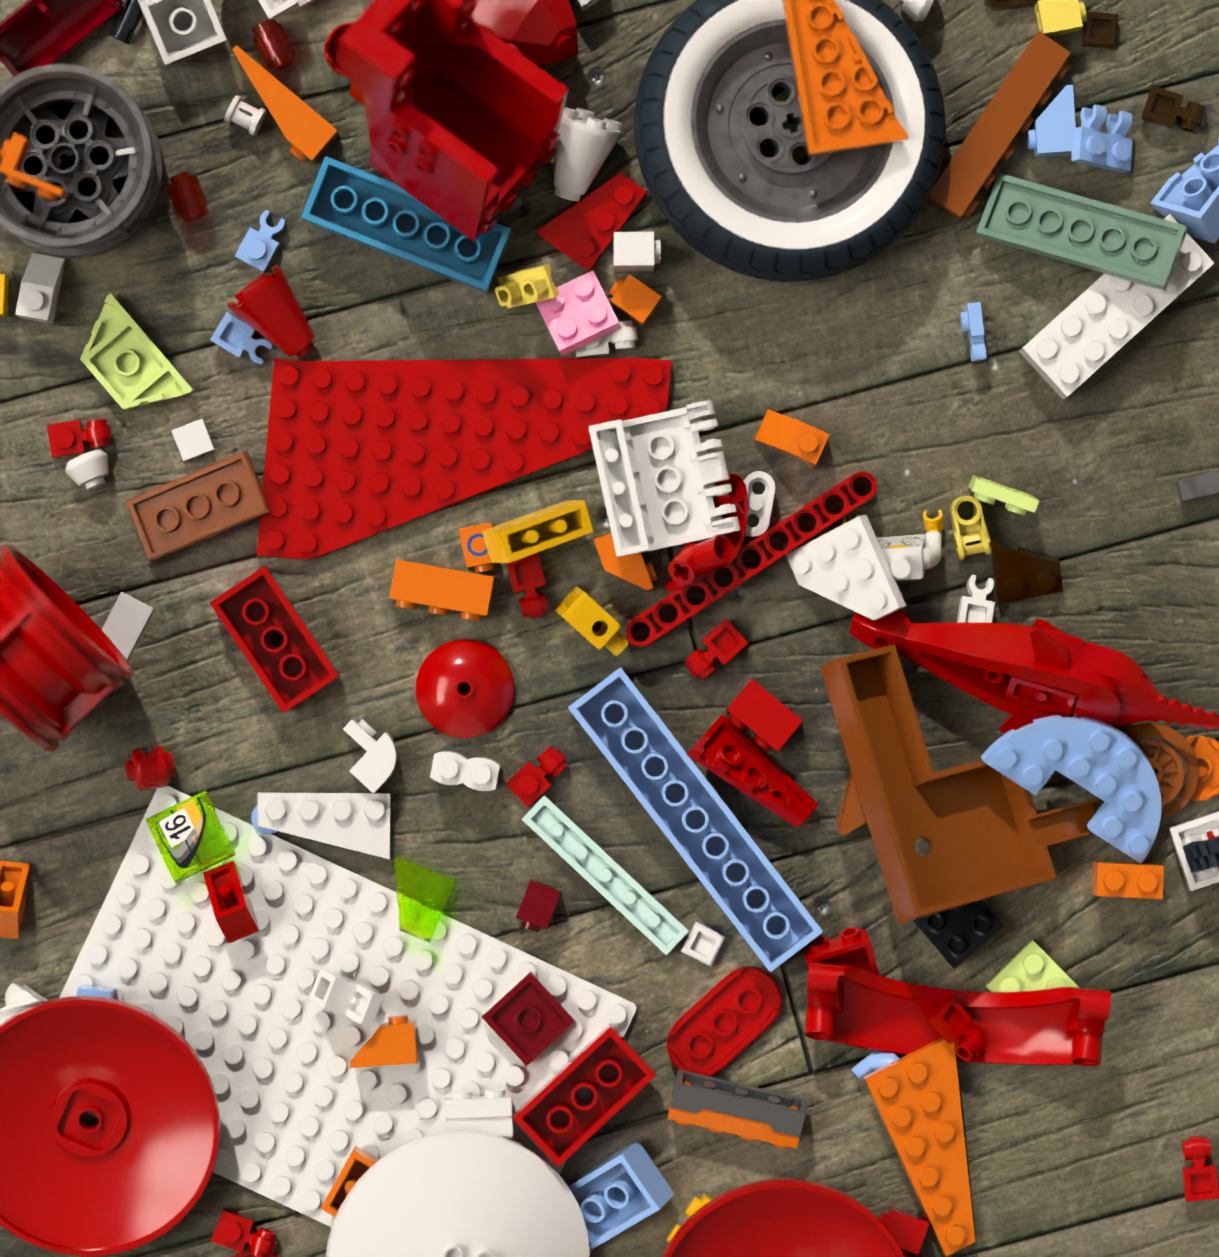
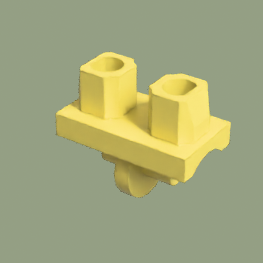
[495,264,560,309]

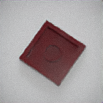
[482,971,575,1066]

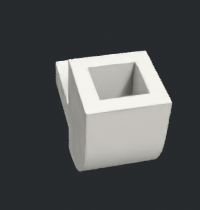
[343,719,398,794]
[309,969,384,1028]

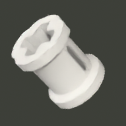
[224,95,267,136]

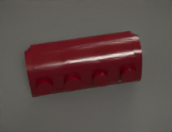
[0,0,124,77]

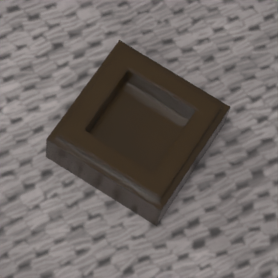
[1082,12,1118,49]

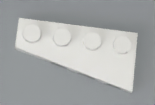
[257,792,390,859]

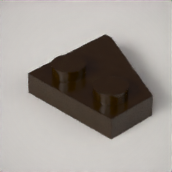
[989,541,1063,604]

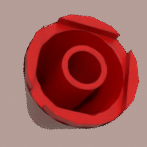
[227,264,315,358]

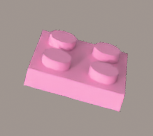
[535,270,621,356]

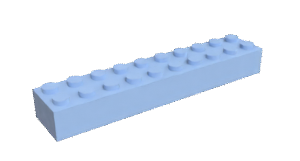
[568,667,823,972]

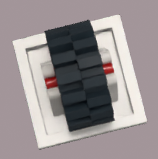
[1168,811,1219,891]

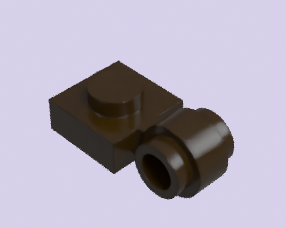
[1141,85,1208,134]

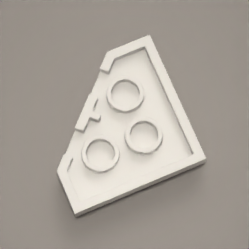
[786,514,906,620]

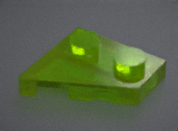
[394,856,455,943]

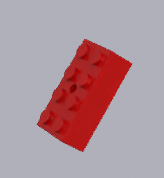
[210,566,341,713]
[513,1023,656,1167]

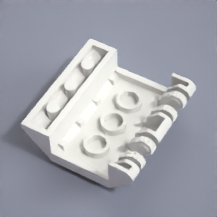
[588,400,741,557]

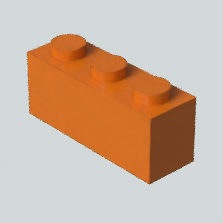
[389,559,495,622]

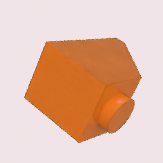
[754,410,830,467]
[0,860,30,939]
[350,1015,418,1068]

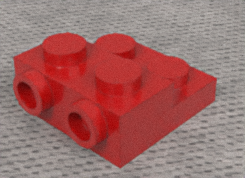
[802,927,879,975]

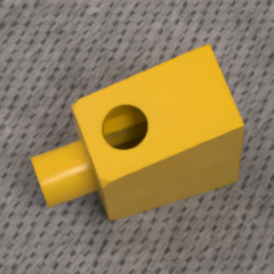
[555,586,629,656]

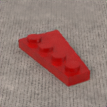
[686,714,819,828]

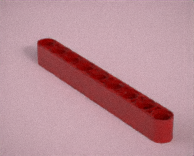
[626,472,877,647]

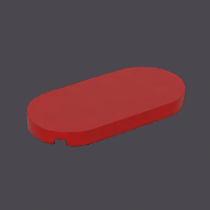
[667,967,781,1076]

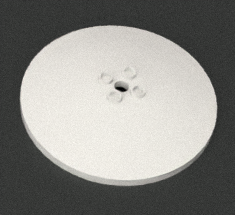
[326,1131,590,1257]

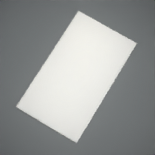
[102,591,153,659]

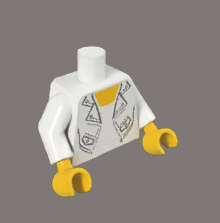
[842,510,944,581]

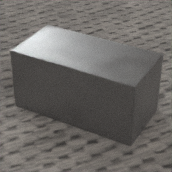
[1175,471,1219,502]

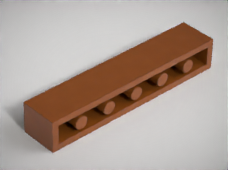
[927,31,1071,221]

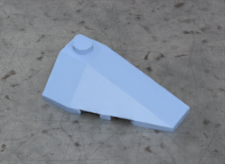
[1150,140,1219,244]

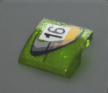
[146,791,236,883]

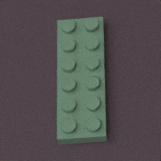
[976,173,1188,291]

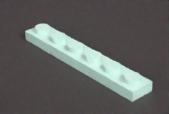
[522,795,689,955]

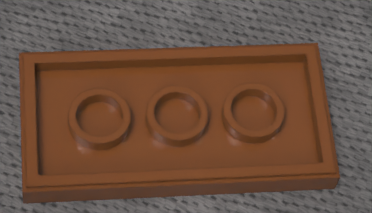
[125,450,271,562]

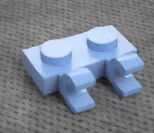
[1071,105,1133,173]

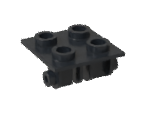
[914,900,1005,969]

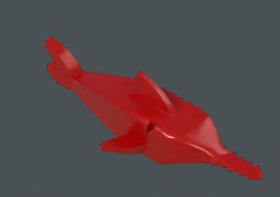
[849,609,1219,733]

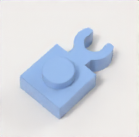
[235,210,286,273]
[960,302,987,362]
[210,311,272,364]

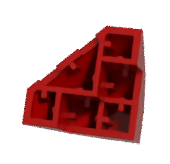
[472,0,578,65]

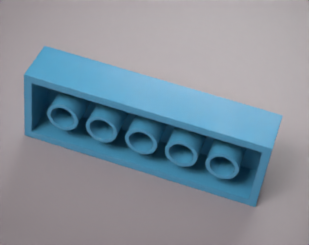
[301,156,512,294]

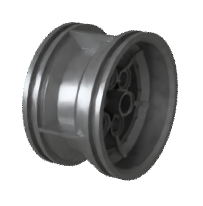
[0,64,164,258]

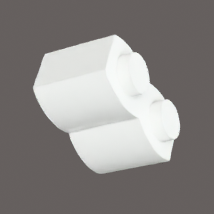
[430,751,501,791]

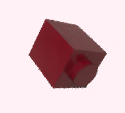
[516,879,561,932]

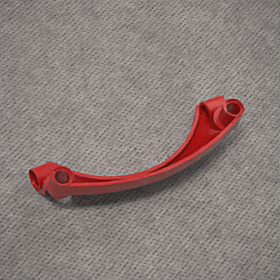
[804,962,1111,1066]

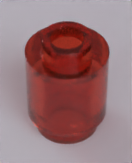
[252,19,296,71]
[166,171,209,223]

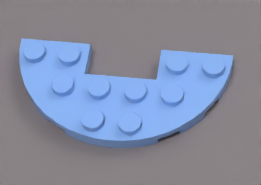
[981,715,1162,864]

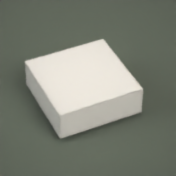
[171,419,215,462]
[681,922,725,966]

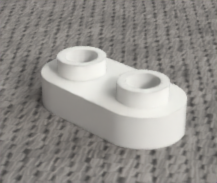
[744,471,775,537]

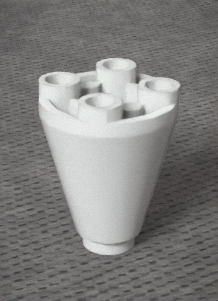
[553,107,622,202]

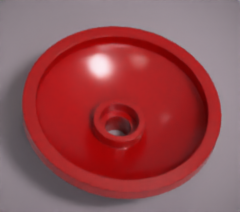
[415,639,514,738]

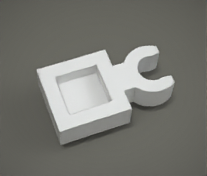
[957,575,995,623]

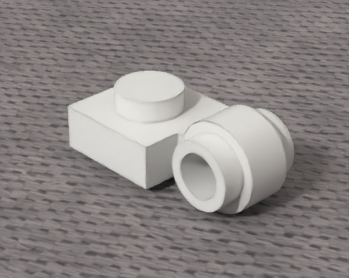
[576,321,638,358]

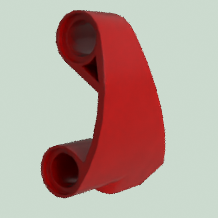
[665,474,748,592]

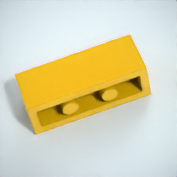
[482,500,594,563]

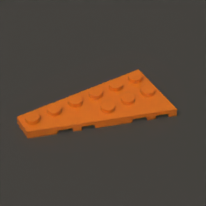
[782,0,909,156]
[862,1037,976,1257]

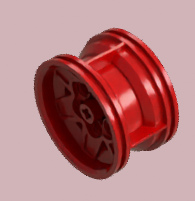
[0,544,134,752]

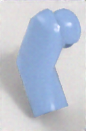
[851,1051,900,1081]

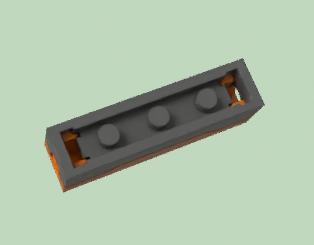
[667,1069,807,1149]

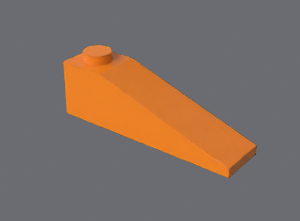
[232,45,340,165]

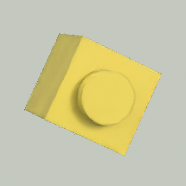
[1034,0,1087,37]

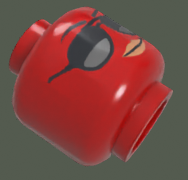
[125,745,175,791]

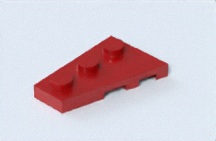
[535,172,647,272]

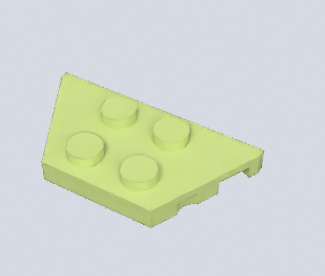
[80,293,194,410]

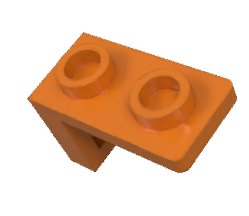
[0,133,68,202]

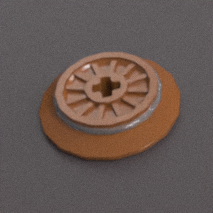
[1122,722,1200,819]

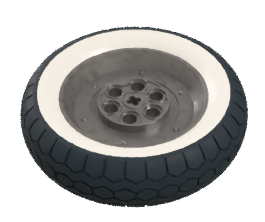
[634,0,946,282]

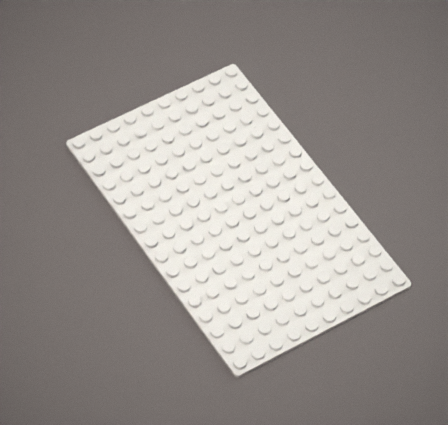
[59,785,636,1227]

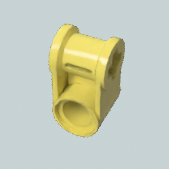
[950,496,991,561]

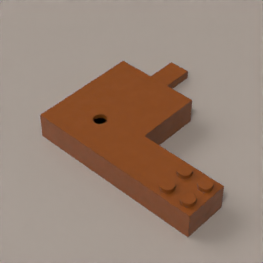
[820,644,1098,924]

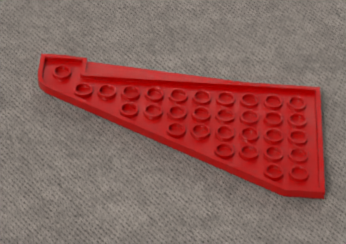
[256,358,671,560]

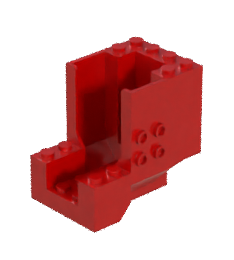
[336,0,569,241]

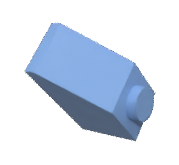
[1027,85,1076,158]

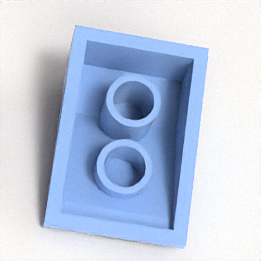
[567,1139,675,1250]

